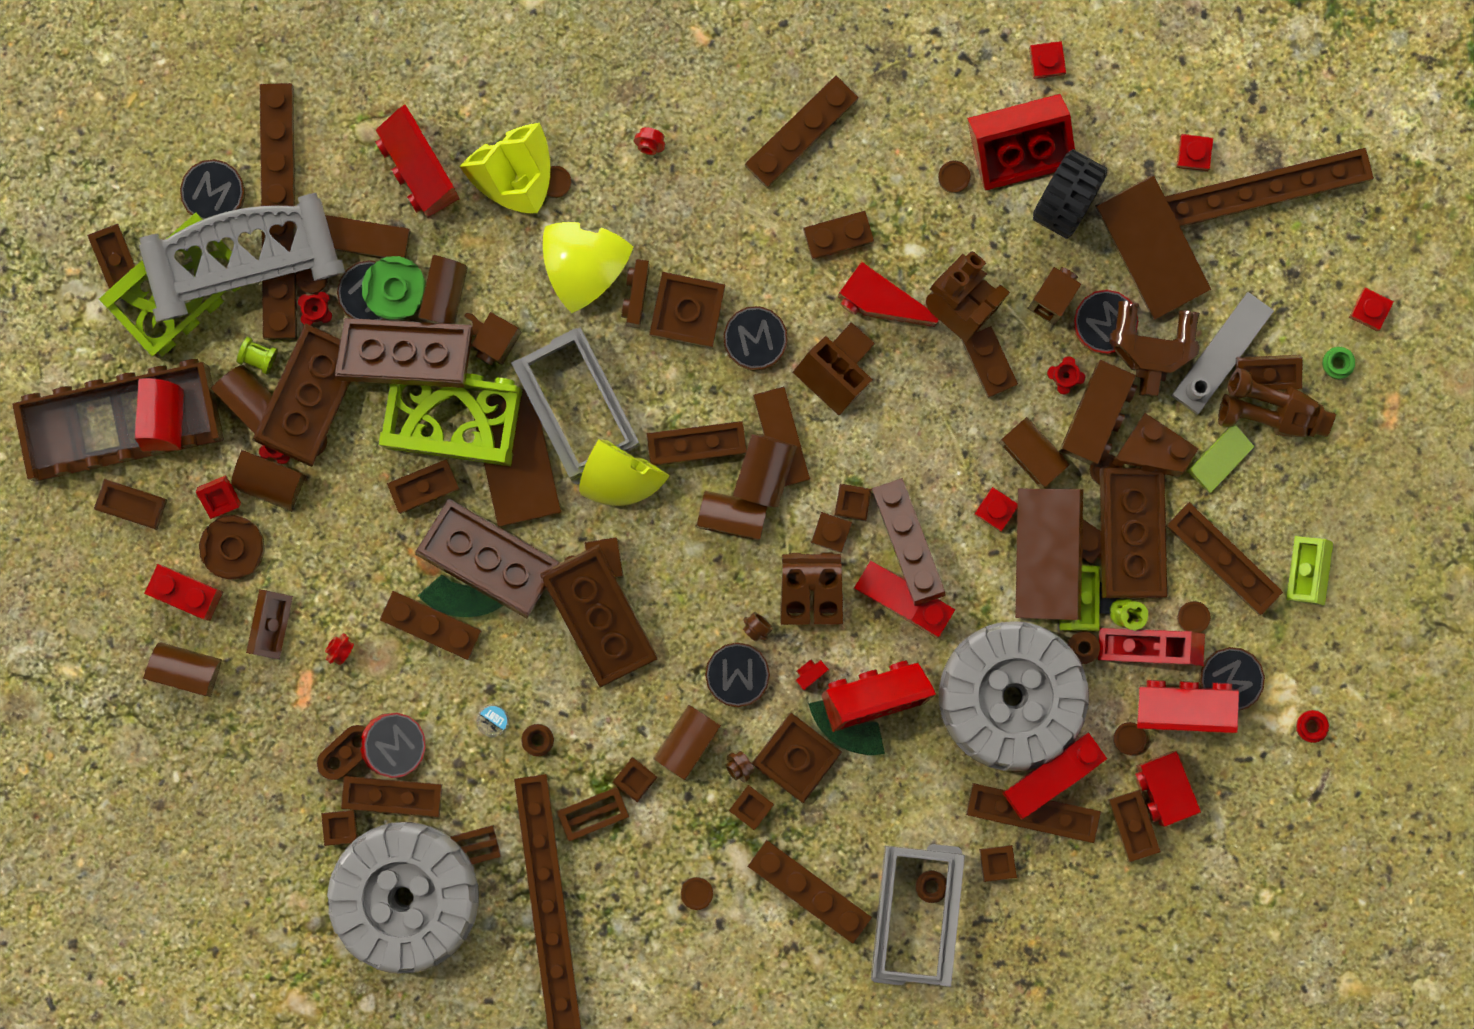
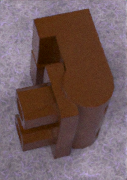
[926,251,1010,343]
[780,552,843,625]

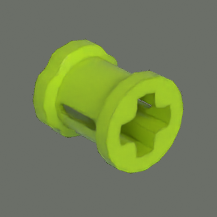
[236,336,278,375]
[1110,598,1149,630]

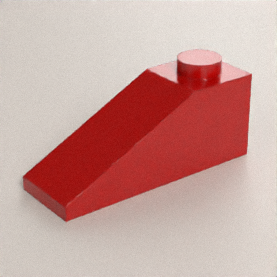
[838,261,939,327]
[854,560,956,639]
[1098,628,1205,666]
[1003,732,1107,820]

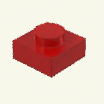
[1029,41,1066,79]
[1176,134,1213,172]
[1349,287,1394,332]
[196,475,241,519]
[974,487,1018,532]
[795,659,829,690]

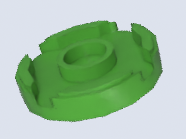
[362,256,426,321]

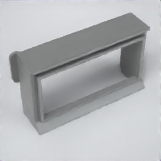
[511,327,640,484]
[871,844,965,987]

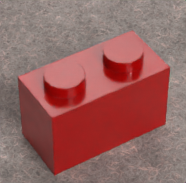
[144,564,223,621]
[1134,751,1201,827]

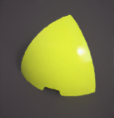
[460,123,550,213]
[543,222,634,313]
[579,439,670,506]

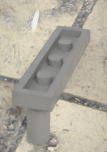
[1171,292,1274,415]

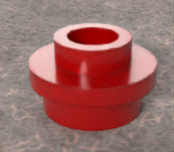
[633,127,666,155]
[1296,710,1329,743]

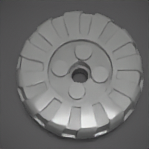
[939,621,1089,771]
[327,822,479,974]

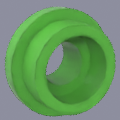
[1322,347,1355,379]

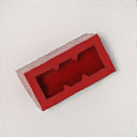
[135,378,184,451]

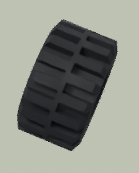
[1033,149,1107,239]

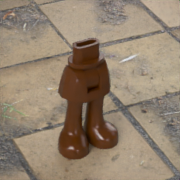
[1218,368,1336,437]

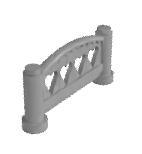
[139,193,345,322]

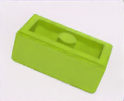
[1186,425,1254,493]
[1286,536,1333,605]
[1059,565,1100,631]

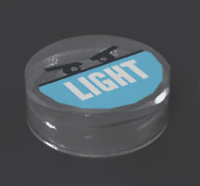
[476,705,510,737]

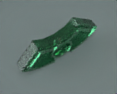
[417,574,503,618]
[808,700,885,755]

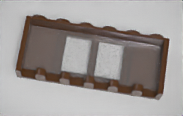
[12,359,224,482]

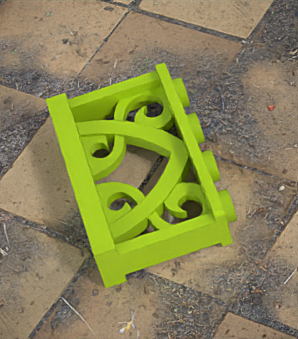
[99,213,241,357]
[378,373,523,467]

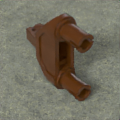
[1109,301,1200,397]

